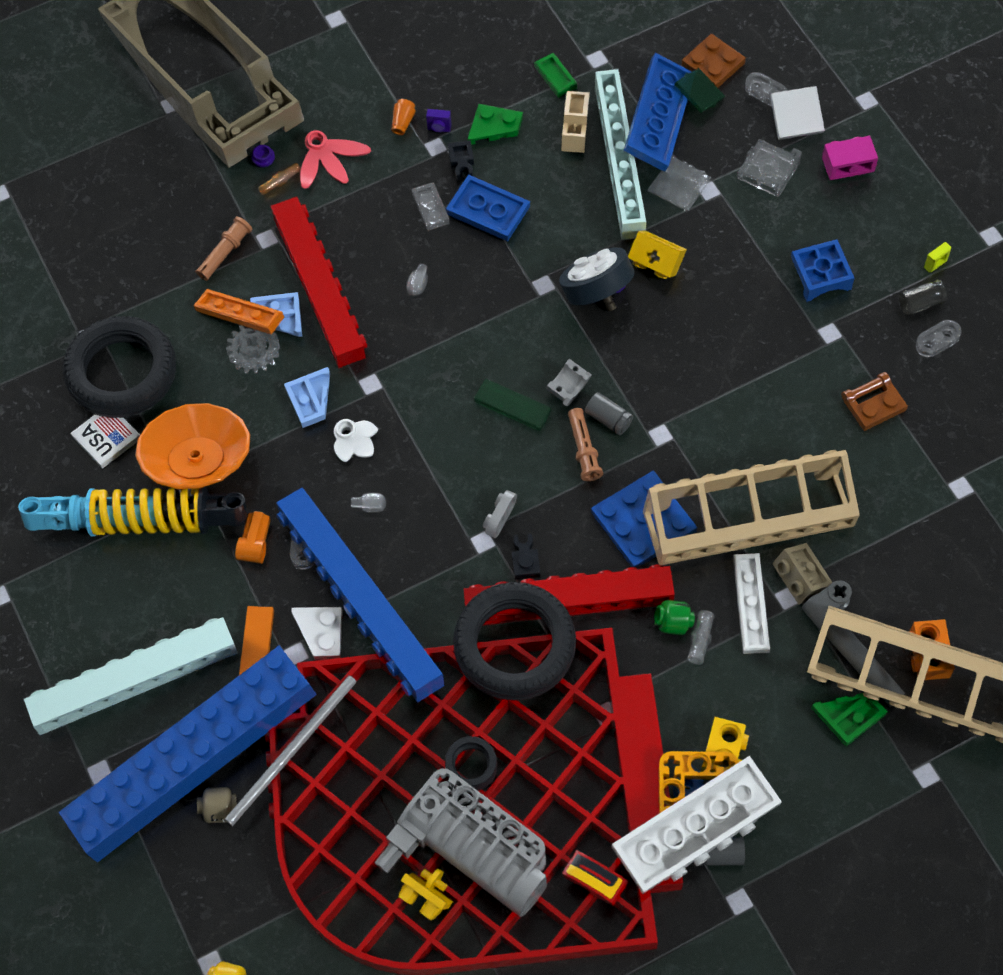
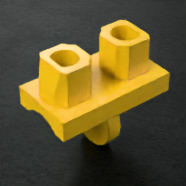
[399,868,453,920]

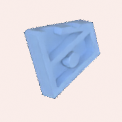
[250,292,303,337]
[284,367,330,428]

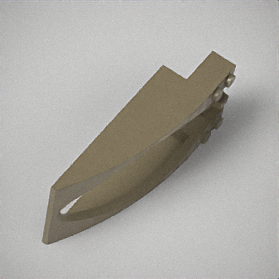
[98,0,304,167]

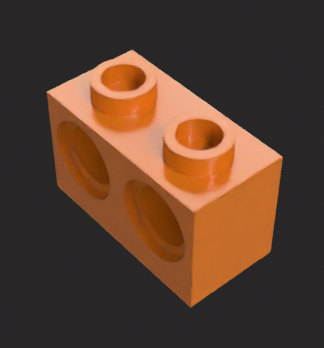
[908,619,955,680]

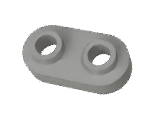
[483,490,517,538]

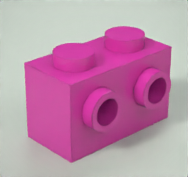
[822,136,878,180]

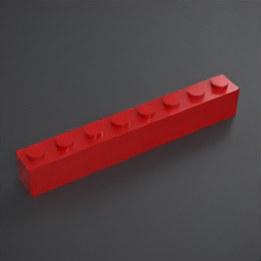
[271,197,368,368]
[463,565,675,625]

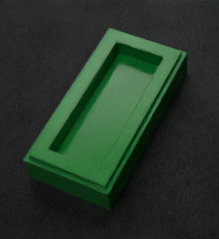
[534,53,577,98]

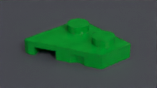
[468,104,523,145]
[811,693,887,747]

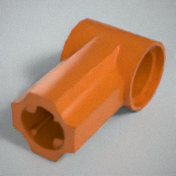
[235,511,271,564]

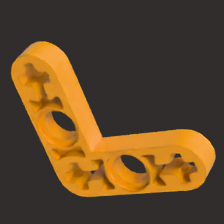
[659,751,739,814]

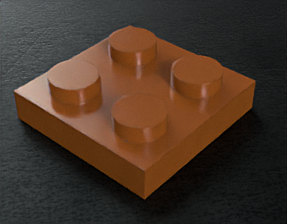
[681,33,746,90]

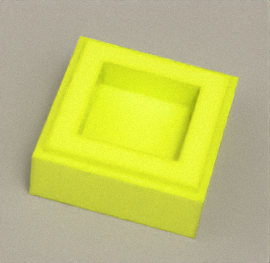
[924,242,951,273]

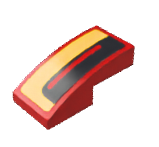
[562,851,628,906]

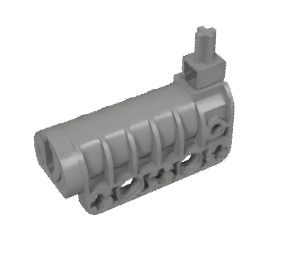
[375,769,547,917]

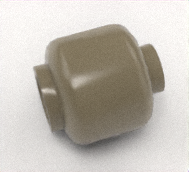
[197,787,237,823]

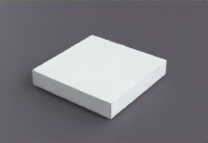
[770,86,825,140]

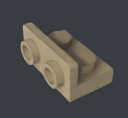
[773,543,832,604]

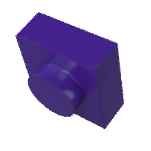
[426,109,452,132]

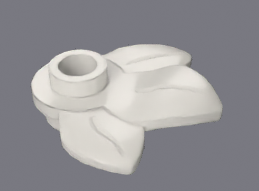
[334,419,378,462]

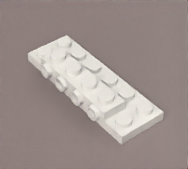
[611,756,782,894]

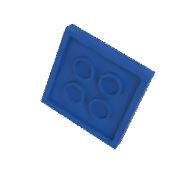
[591,470,697,568]

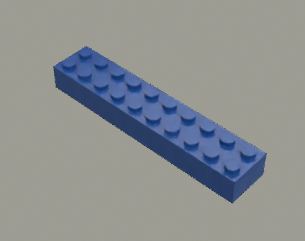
[59,645,317,862]

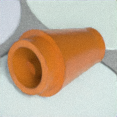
[391,99,416,135]

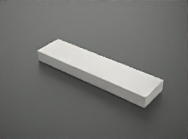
[733,553,770,654]

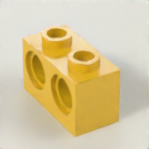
[701,717,749,772]

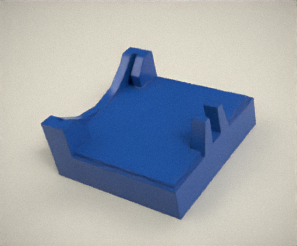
[791,239,854,302]

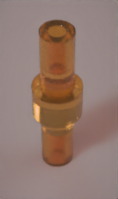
[258,163,301,195]

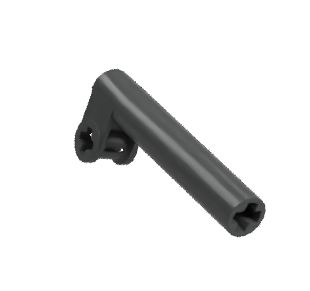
[801,580,905,707]

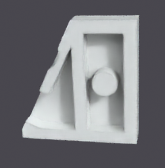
[292,607,342,660]

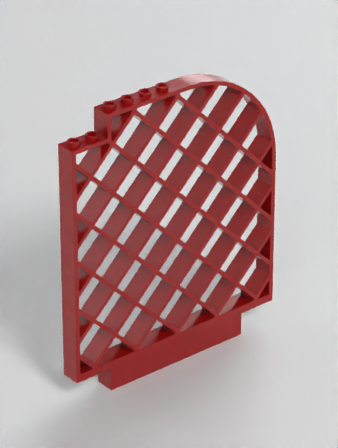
[265,628,683,975]

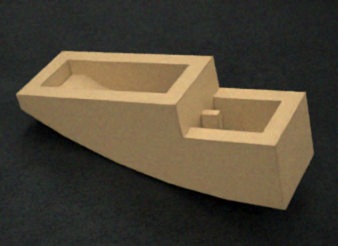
[561,91,589,153]

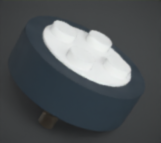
[559,248,635,311]

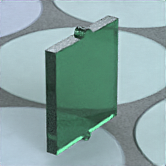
[674,68,725,113]

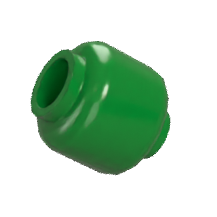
[654,600,695,635]

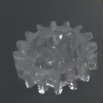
[226,325,280,374]

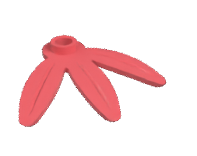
[300,130,371,189]

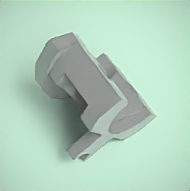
[546,359,592,406]

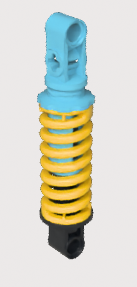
[18,487,248,536]

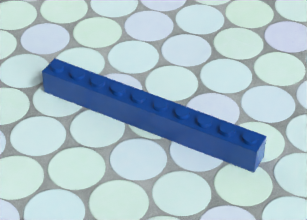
[276,487,444,702]

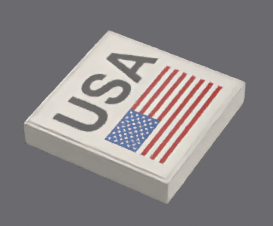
[71,414,140,469]

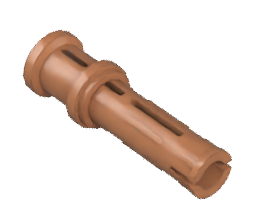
[195,216,252,281]
[568,408,603,481]

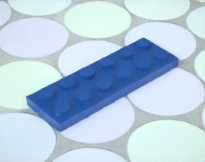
[623,53,695,172]

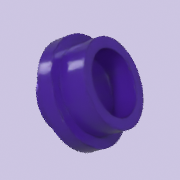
[252,145,275,167]

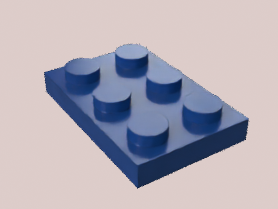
[446,174,530,241]

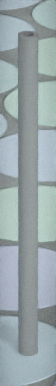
[224,675,357,826]

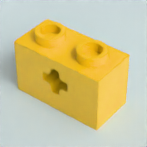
[628,230,687,279]

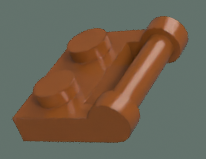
[841,372,908,431]

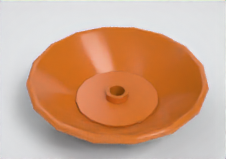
[135,403,250,489]

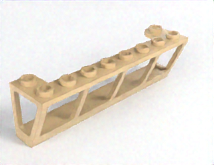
[643,450,860,565]
[807,606,1003,743]

